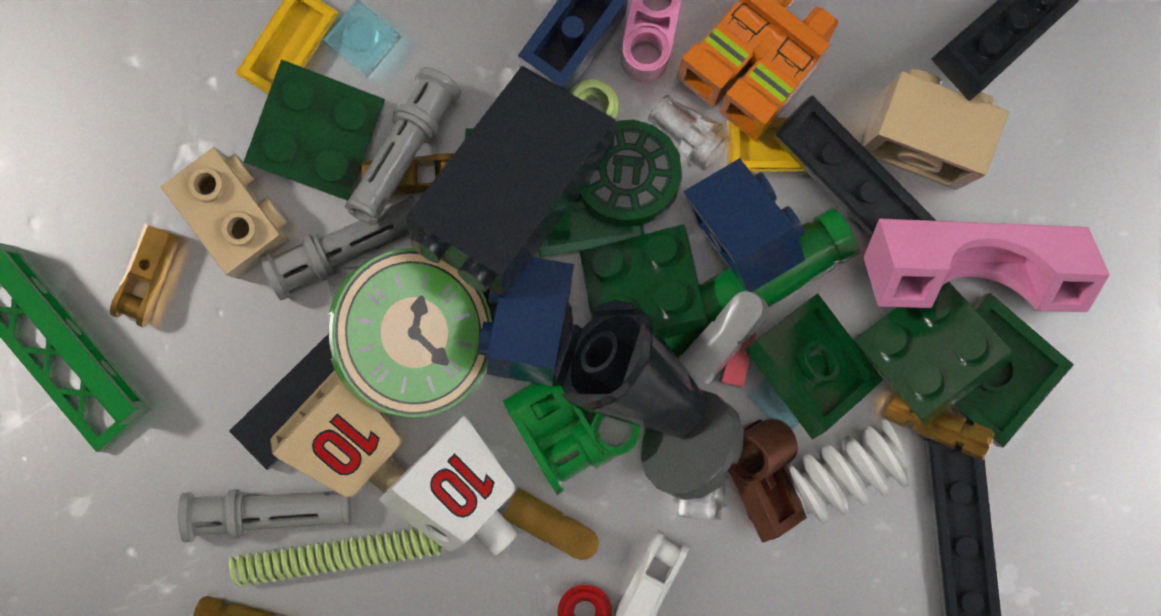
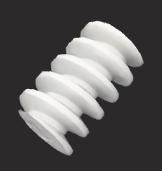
[785,419,909,524]

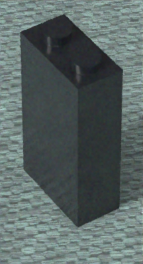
[405,66,616,298]

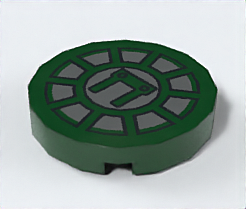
[578,119,682,227]

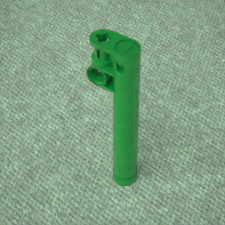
[502,208,860,495]

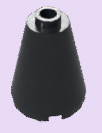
[554,300,706,437]

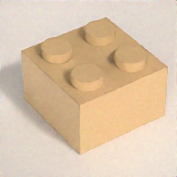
[860,69,1010,190]

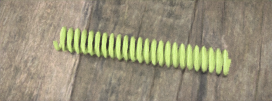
[228,527,442,588]

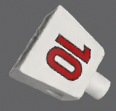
[379,416,519,556]

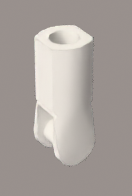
[613,530,689,616]

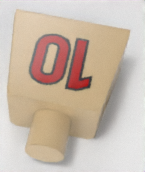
[271,370,407,498]

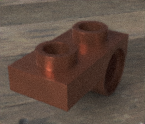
[728,418,807,543]

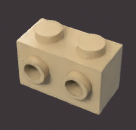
[160,147,290,279]

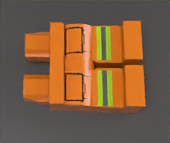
[676,0,839,143]

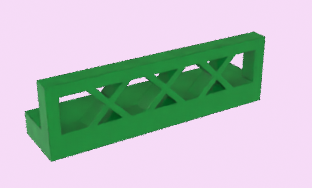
[0,243,151,452]

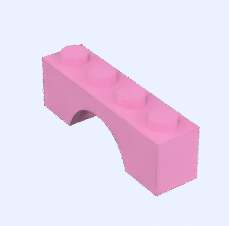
[863,219,1110,312]

